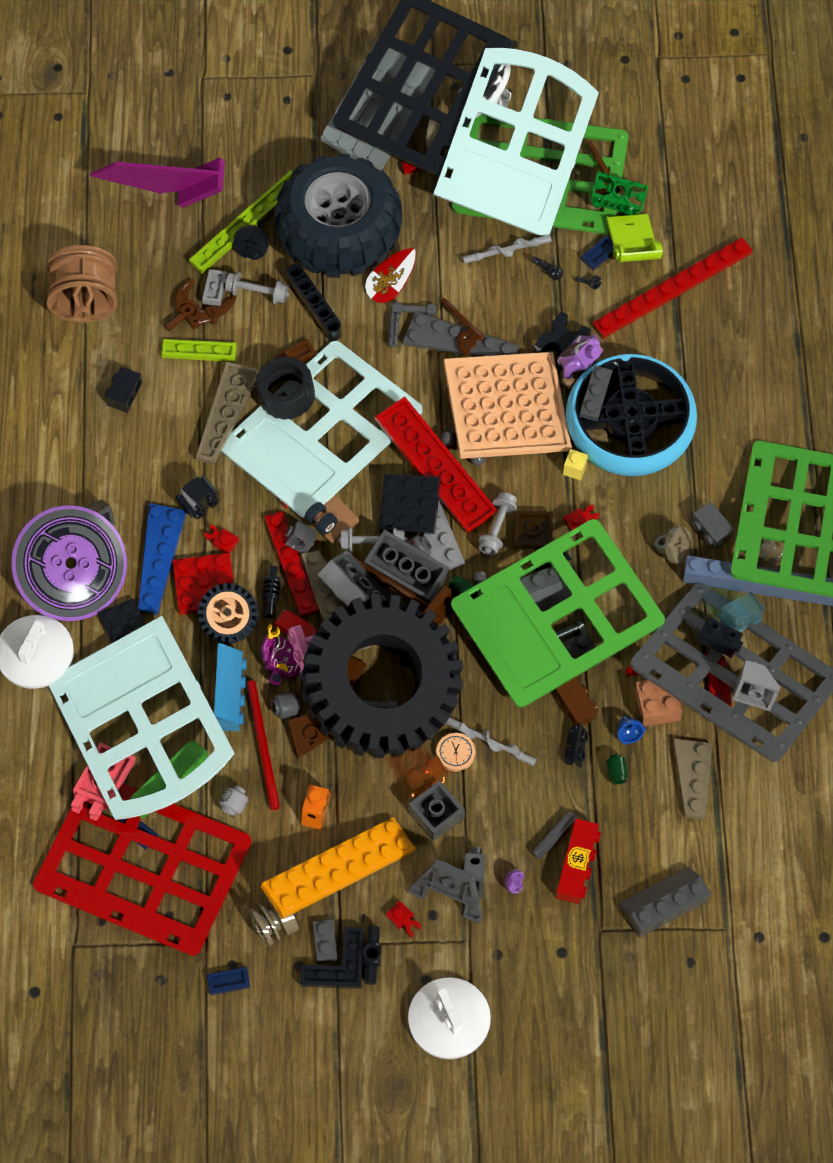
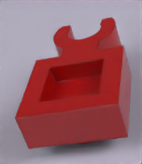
[563,505,599,531]
[204,525,239,553]
[385,901,421,938]

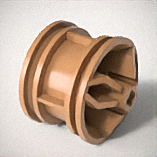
[47,245,118,323]

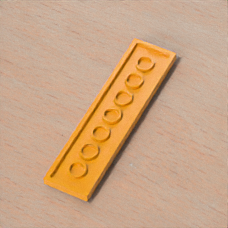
[261,817,416,919]

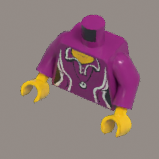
[261,624,301,685]

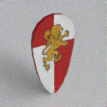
[365,248,416,303]

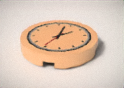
[436,733,476,772]

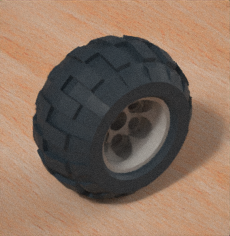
[274,154,402,278]

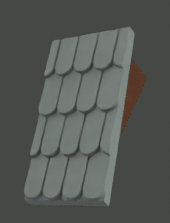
[321,38,435,170]

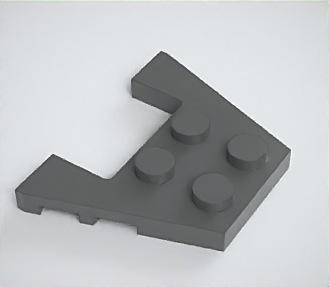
[408,859,483,923]

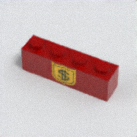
[556,818,601,904]

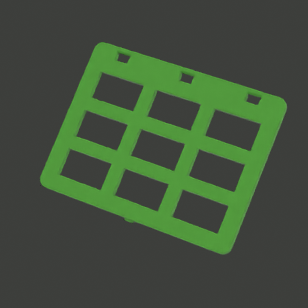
[452,114,629,235]
[731,441,833,597]

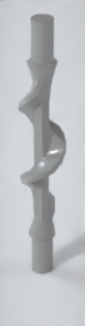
[462,235,551,264]
[446,717,537,766]

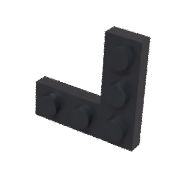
[300,927,364,989]

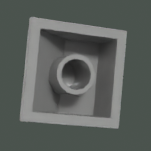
[732,660,780,711]

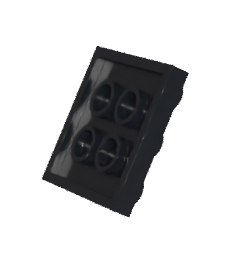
[378,474,441,534]

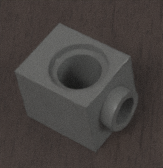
[285,521,317,553]

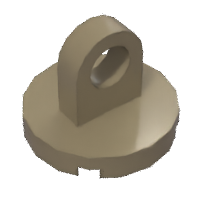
[654,526,692,564]

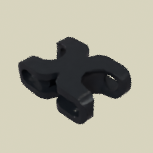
[534,312,591,370]

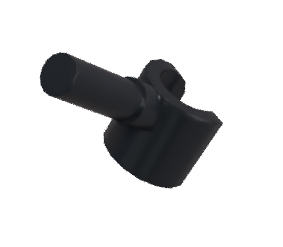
[575,275,602,290]

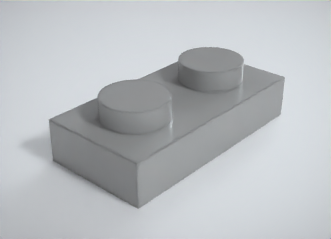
[202,269,228,306]

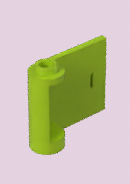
[606,214,663,263]

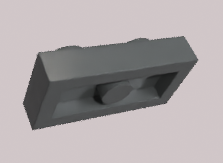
[313,920,338,963]

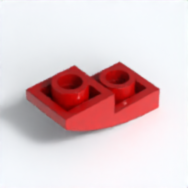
[274,610,317,638]

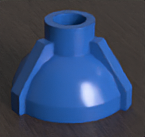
[617,716,646,745]

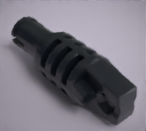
[262,566,281,618]

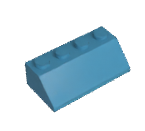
[214,643,247,731]

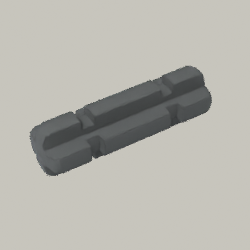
[388,313,399,348]

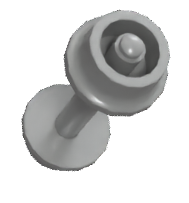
[225,272,289,304]
[479,492,517,556]
[338,527,408,552]

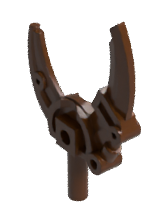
[165,279,237,332]

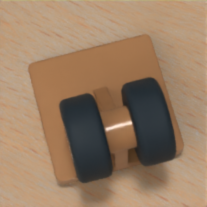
[304,495,359,544]

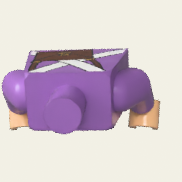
[558,335,604,388]

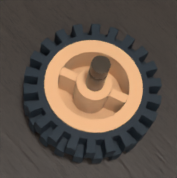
[198,583,258,644]

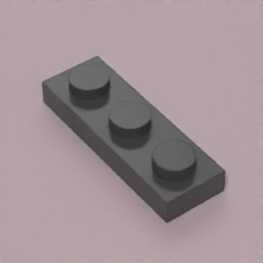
[579,365,612,421]

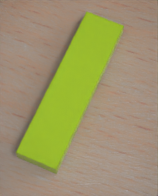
[161,339,237,362]

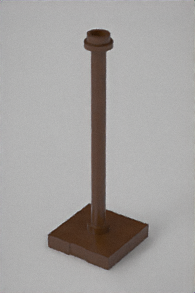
[350,551,452,626]

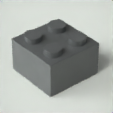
[409,780,465,841]

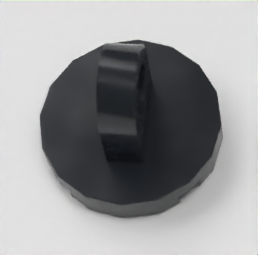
[233,225,269,260]

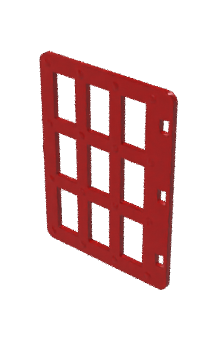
[33,783,251,956]

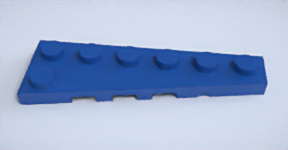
[139,503,187,615]

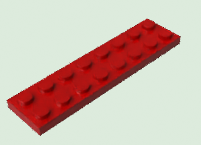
[375,396,498,534]

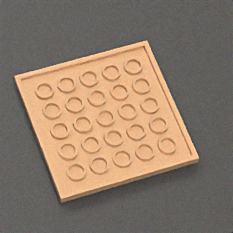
[443,352,572,459]

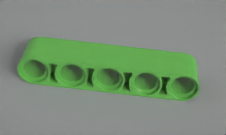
[129,740,208,819]

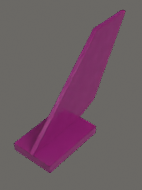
[90,157,225,208]

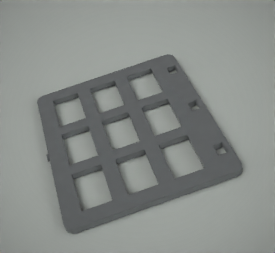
[630,583,833,762]

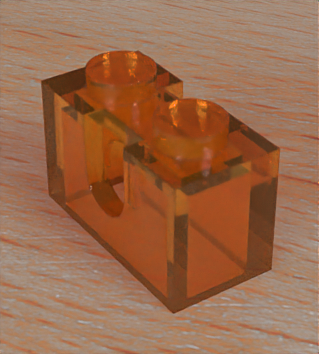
[403,756,447,798]

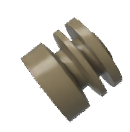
[248,899,299,947]

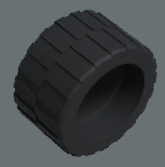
[256,357,315,420]

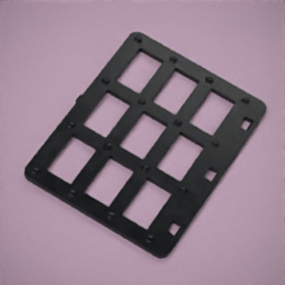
[333,0,512,175]

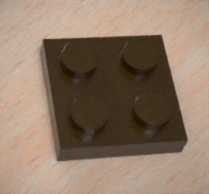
[514,511,553,549]

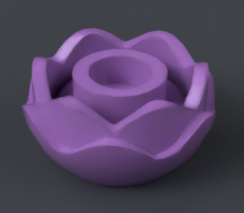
[505,869,524,894]

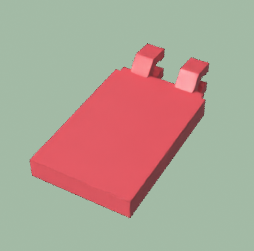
[71,743,136,821]

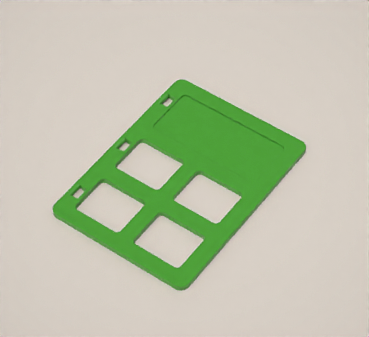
[451,519,665,708]

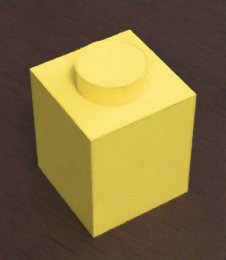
[563,449,588,481]

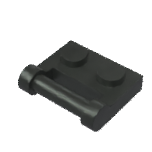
[555,619,596,659]

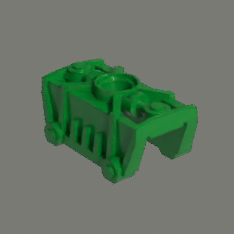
[590,171,648,216]

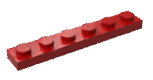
[265,511,319,618]

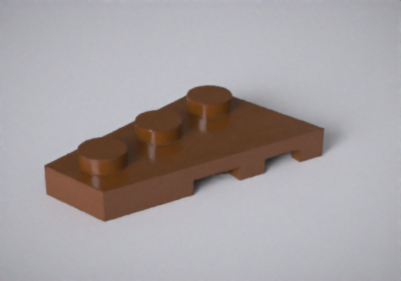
[288,715,333,759]

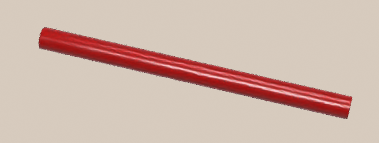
[246,680,280,810]

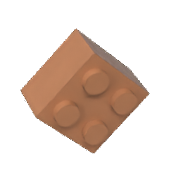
[634,679,682,726]

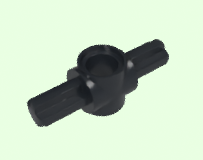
[362,925,382,985]

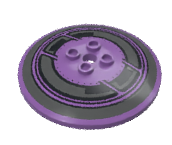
[11,505,127,621]

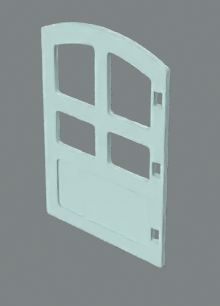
[433,48,599,237]
[49,616,235,820]

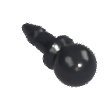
[532,257,563,280]

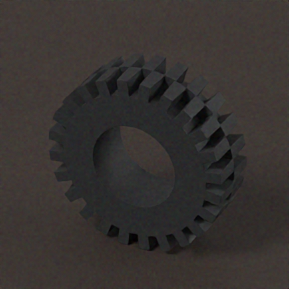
[300,594,463,758]

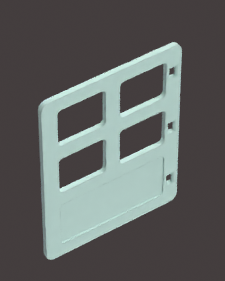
[221,341,423,518]

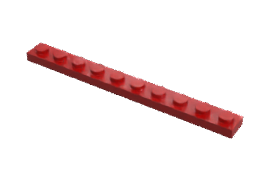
[592,237,753,339]

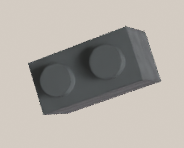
[691,502,735,550]

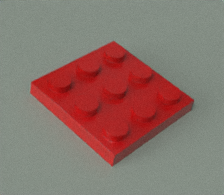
[173,553,234,615]

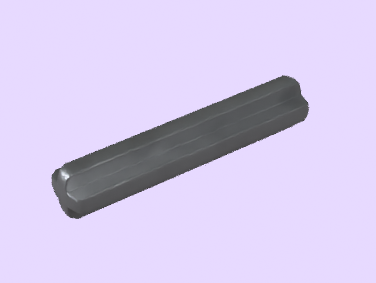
[532,812,577,859]

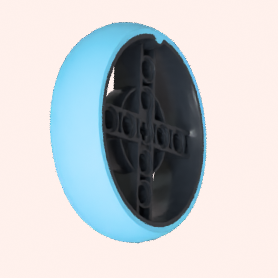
[566,354,697,476]

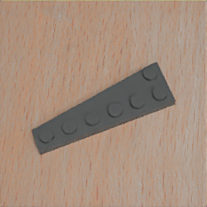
[403,312,519,357]

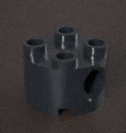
[176,475,220,520]

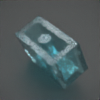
[718,592,766,632]

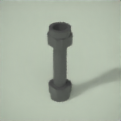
[392,302,437,316]

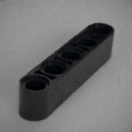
[287,264,342,341]

